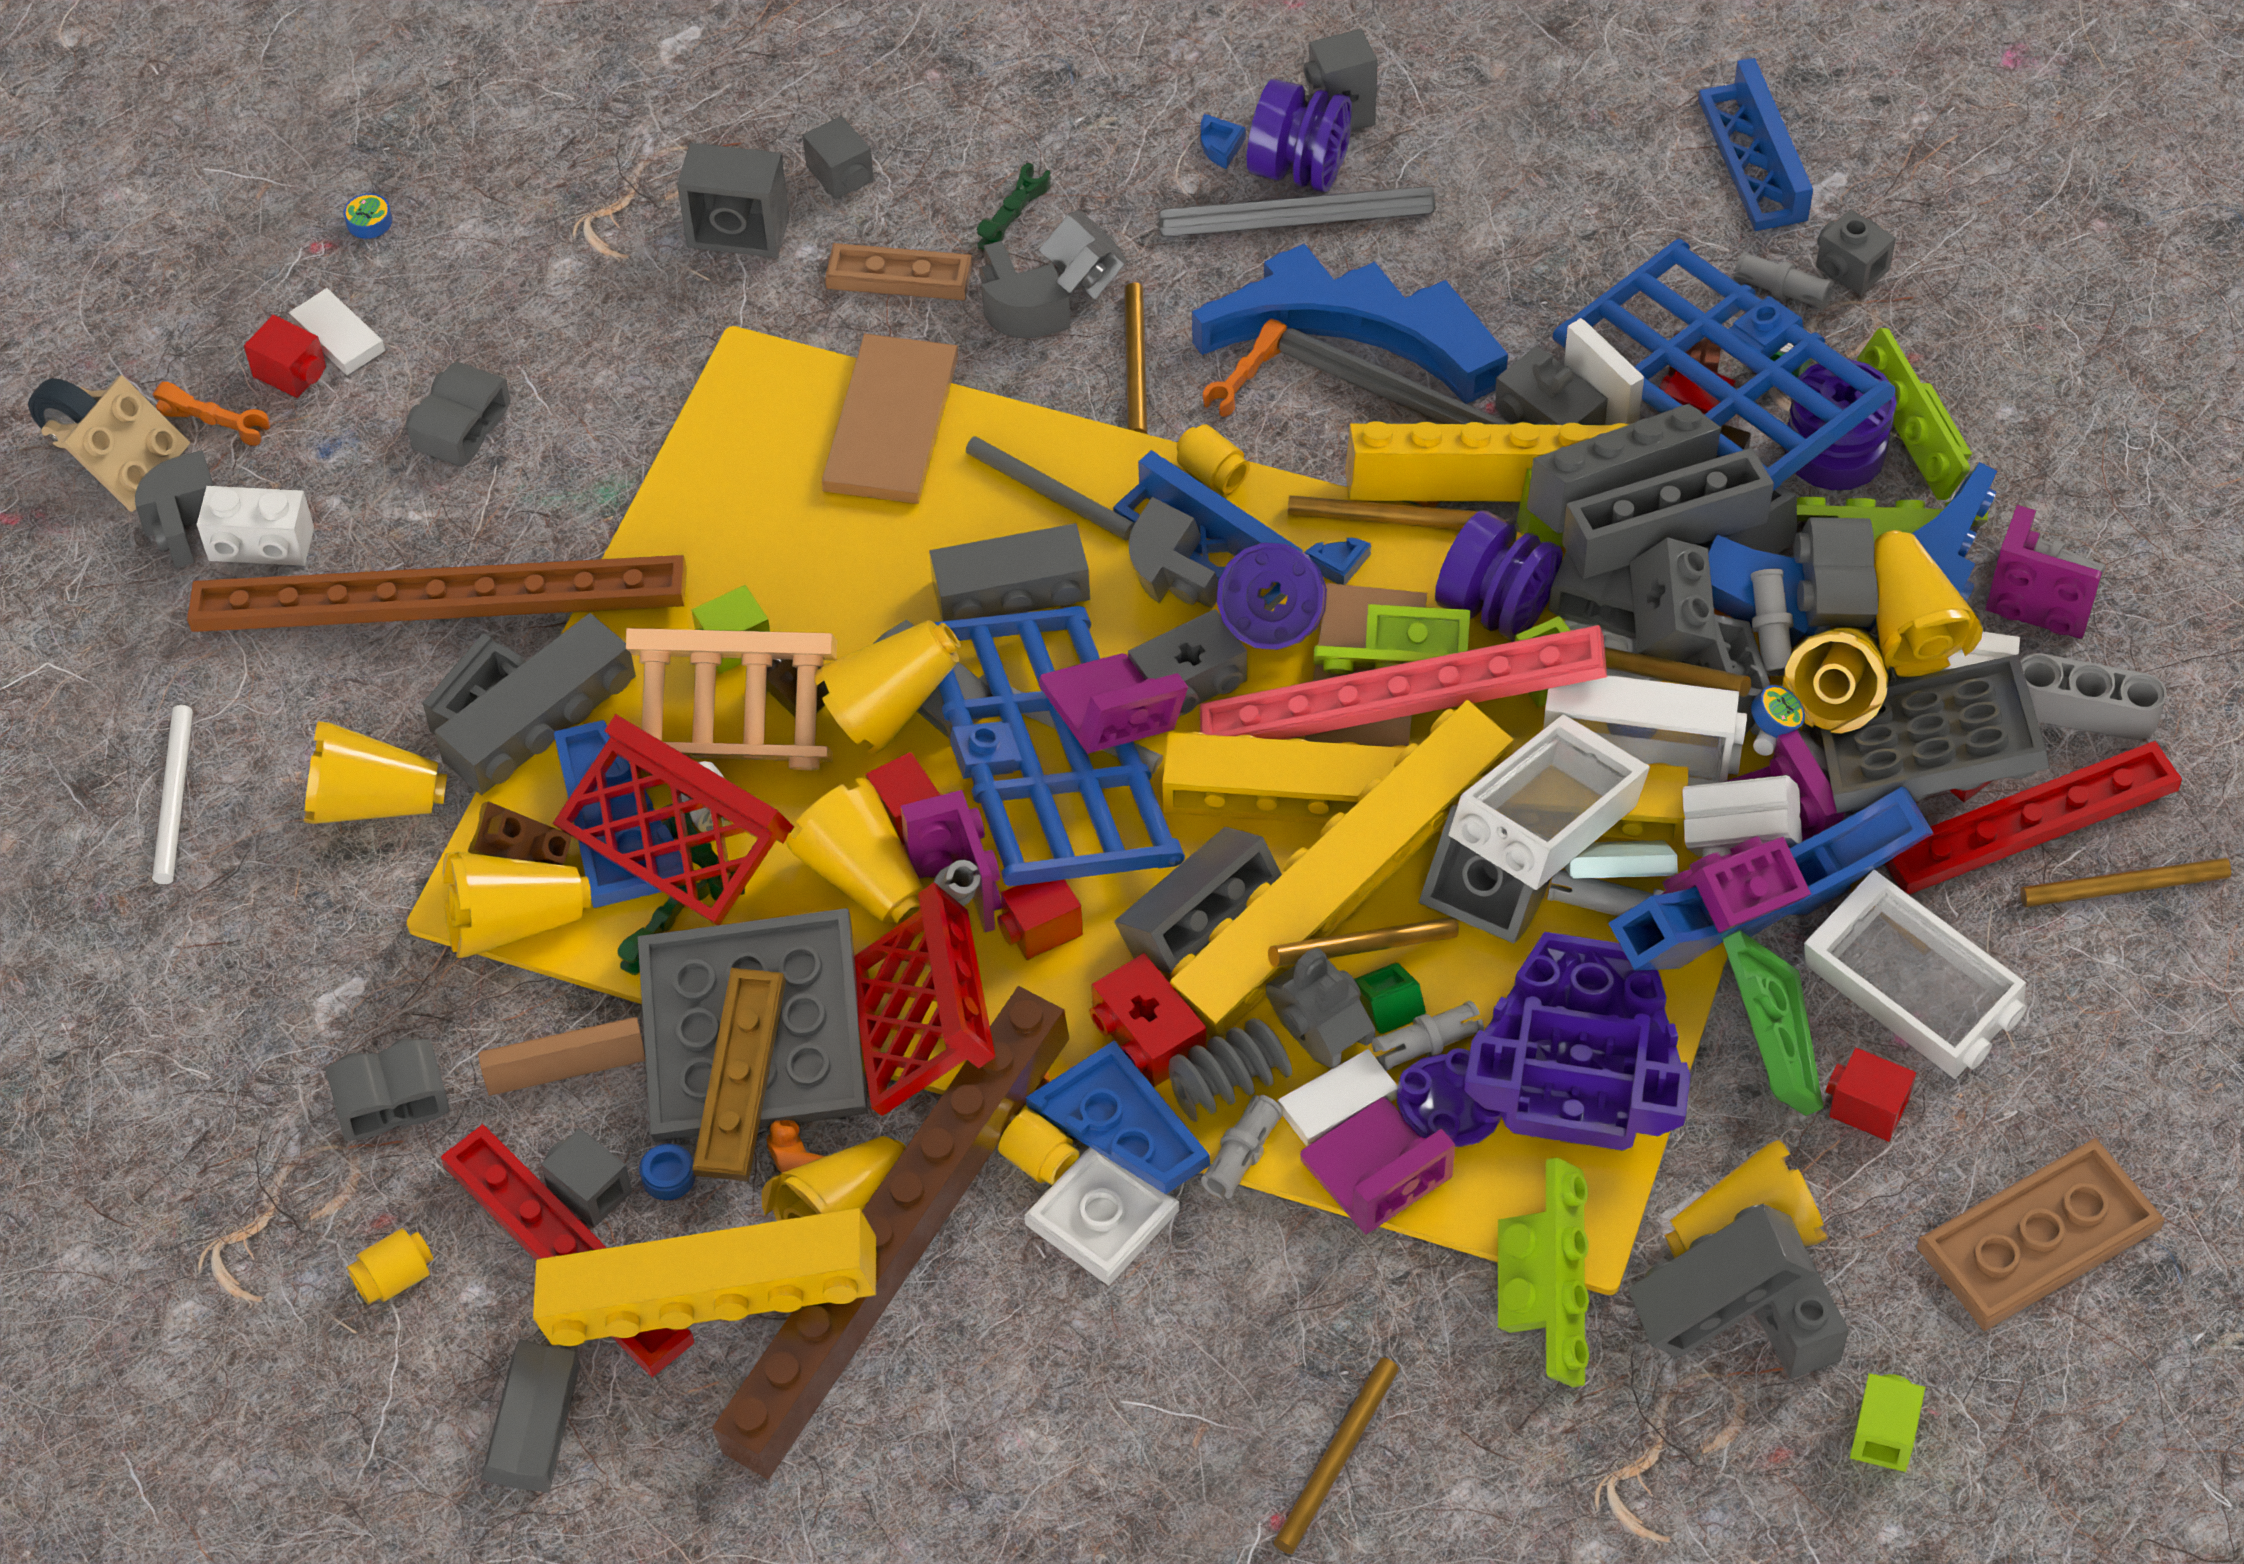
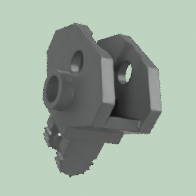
[1266,947,1376,1069]

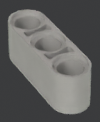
[2020,653,2167,740]

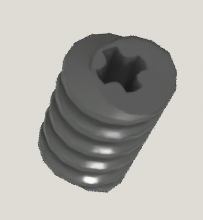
[1168,1018,1293,1122]

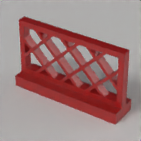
[552,714,794,926]
[854,882,996,1117]

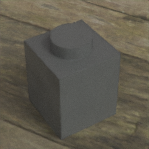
[802,115,874,200]
[541,1128,633,1228]

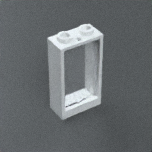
[1543,675,1747,786]
[1449,714,1650,890]
[1804,870,2027,1079]

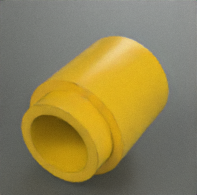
[1176,424,1250,494]
[998,1109,1080,1186]
[346,1228,434,1305]

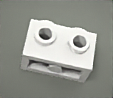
[197,486,314,566]

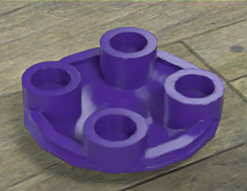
[1397,1048,1502,1147]

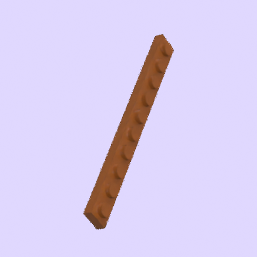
[187,555,687,632]

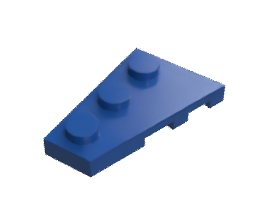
[1025,1041,1210,1194]

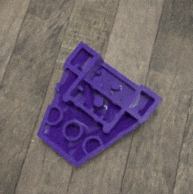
[1464,932,1691,1151]

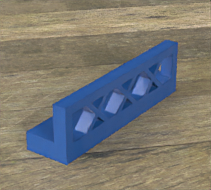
[1698,57,1813,231]
[1113,450,1303,611]

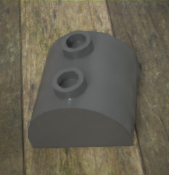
[1418,804,1550,943]

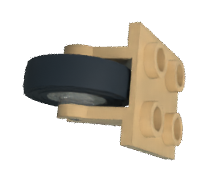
[28,375,190,512]

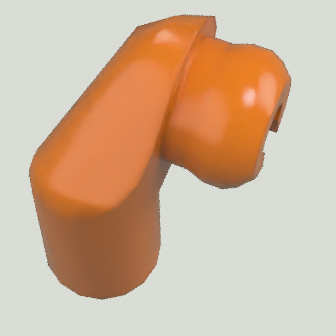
[766,1120,826,1173]

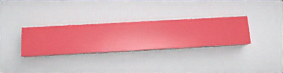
[1200,625,1607,740]

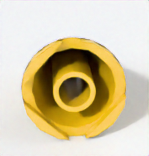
[1874,530,1983,677]
[814,620,961,754]
[1783,627,1888,734]
[304,721,447,824]
[786,778,924,925]
[443,852,591,958]
[761,1136,906,1221]
[1664,1139,1828,1259]

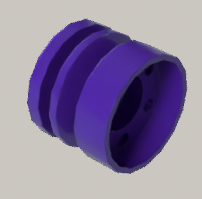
[1246,79,1352,192]
[1784,359,1897,491]
[1435,511,1563,642]
[1217,542,1327,650]

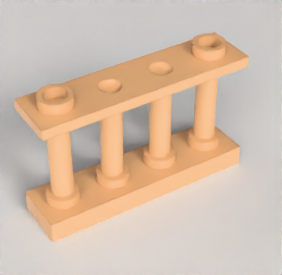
[626,628,837,770]

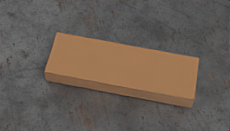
[825,243,972,301]
[478,1017,646,1096]

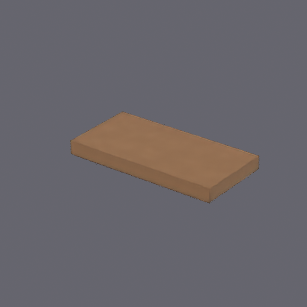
[822,333,958,504]
[1305,583,1427,747]
[1917,1137,2165,1332]

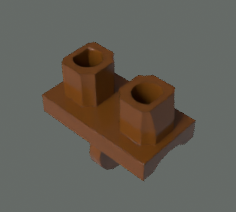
[468,801,571,865]

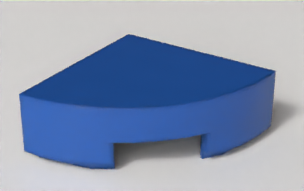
[1200,113,1246,169]
[1304,538,1371,585]

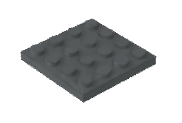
[1821,654,2050,813]
[638,908,868,1142]

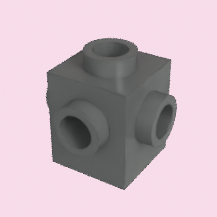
[1816,209,1896,296]

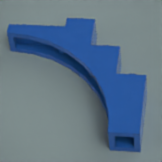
[1192,243,1508,404]
[1708,462,1997,649]
[1608,787,1933,970]

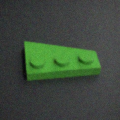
[1723,931,1824,1116]

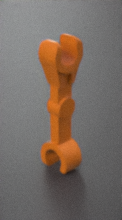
[1203,319,1287,417]
[153,381,270,446]

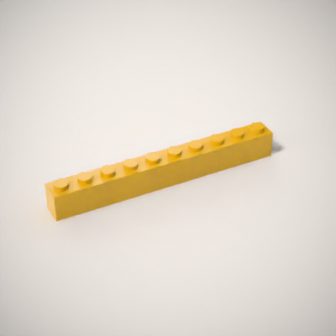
[1162,731,1689,848]

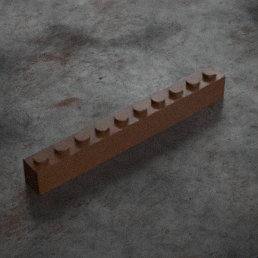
[712,986,1069,1480]

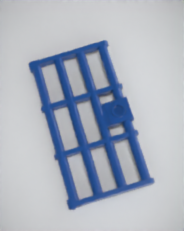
[1552,239,1895,491]
[934,606,1185,886]

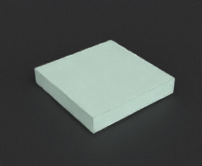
[1564,840,1678,879]

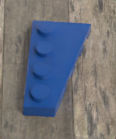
[554,720,684,908]

